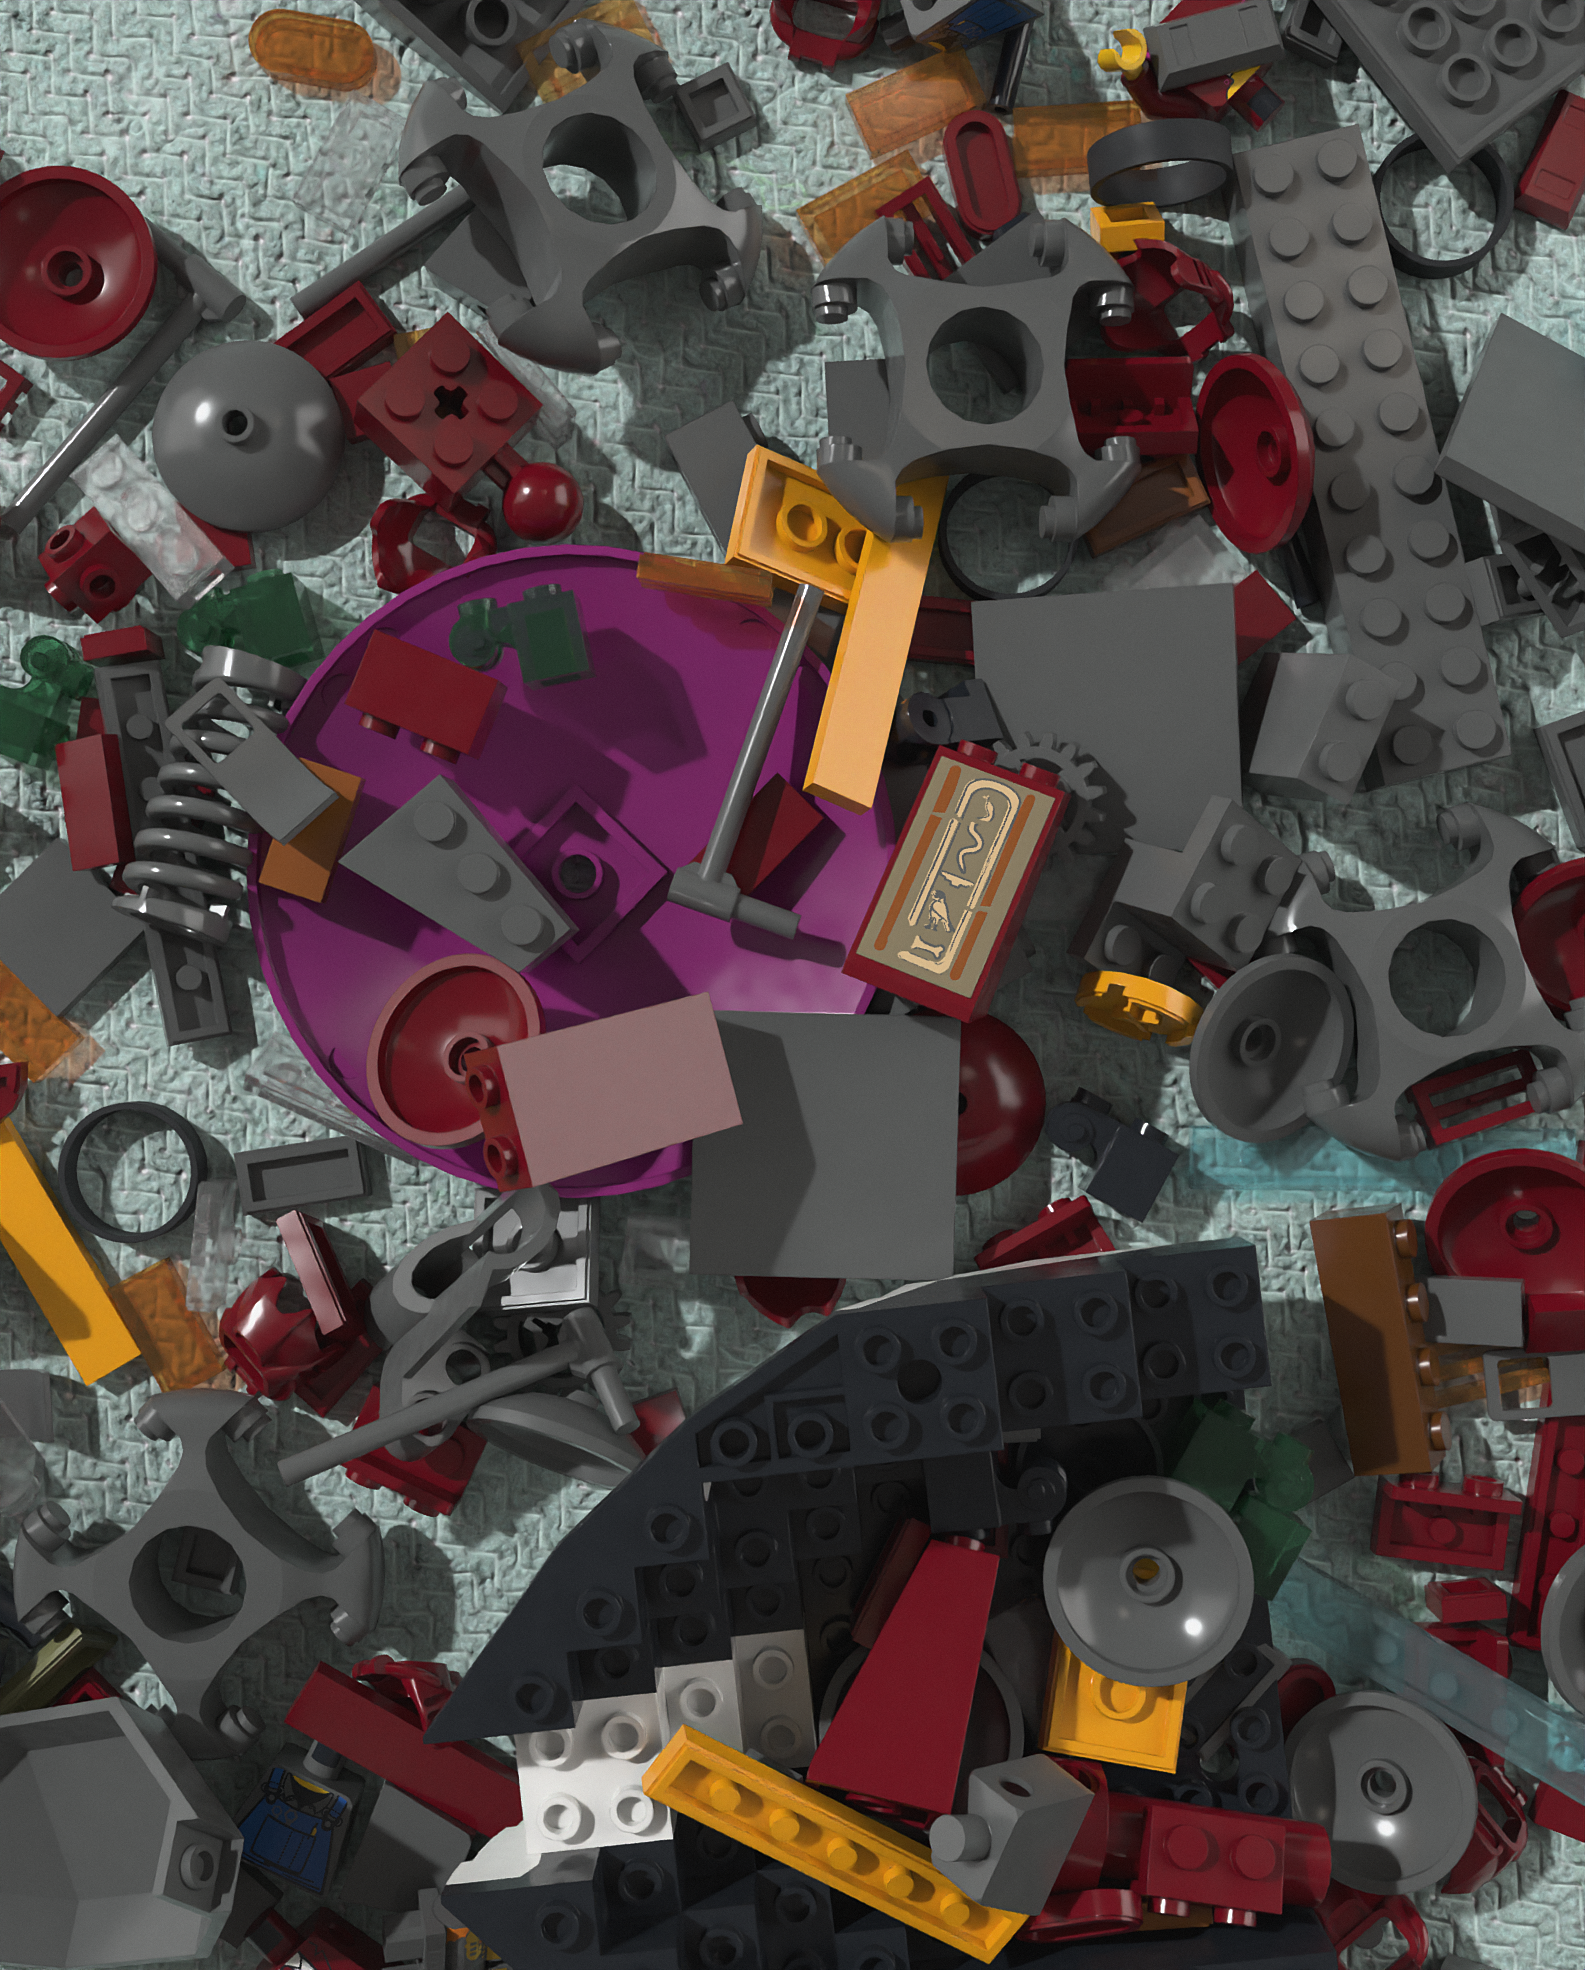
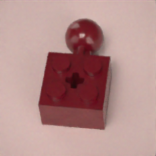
[354,312,584,545]

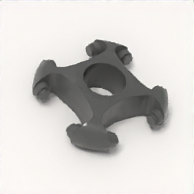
[398,18,763,377]
[811,215,1142,544]
[1253,802,1585,1163]
[13,1388,385,1761]

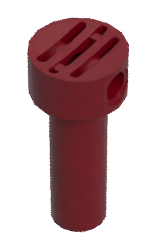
[1022,1750,1332,1909]

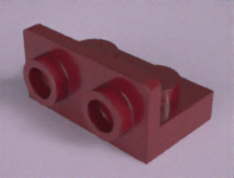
[341,1381,488,1517]

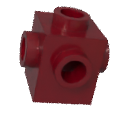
[38,506,154,624]

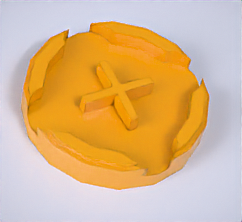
[1074,971,1204,1047]

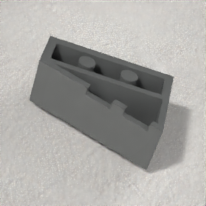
[337,774,580,973]

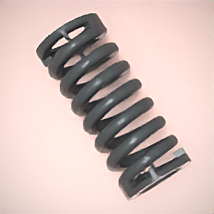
[111,645,308,946]

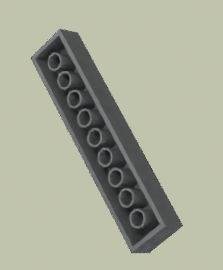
[1221,124,1512,792]

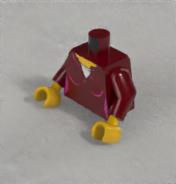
[1097,0,1285,133]

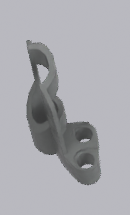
[363,1183,561,1462]

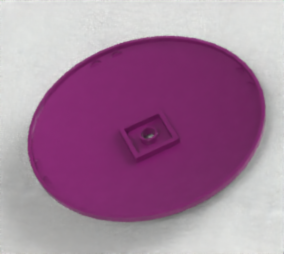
[246,544,896,1198]

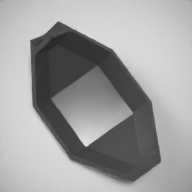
[0,1696,245,1970]

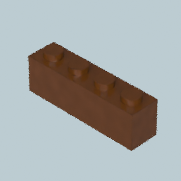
[1309,1203,1452,1477]

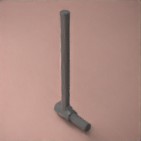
[0,217,246,534]
[667,583,824,940]
[277,1307,640,1487]

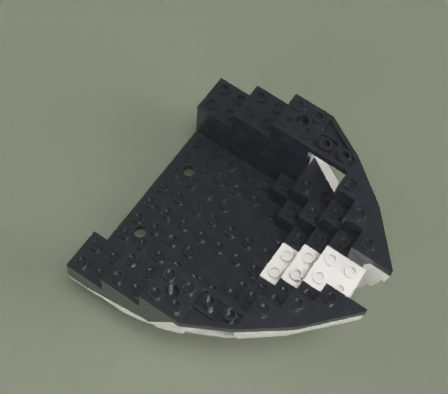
[423,1237,1338,1970]

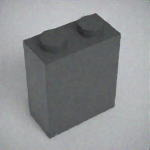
[1240,652,1402,805]

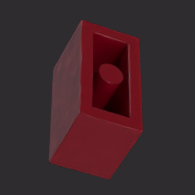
[344,629,508,765]

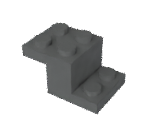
[1066,795,1302,987]

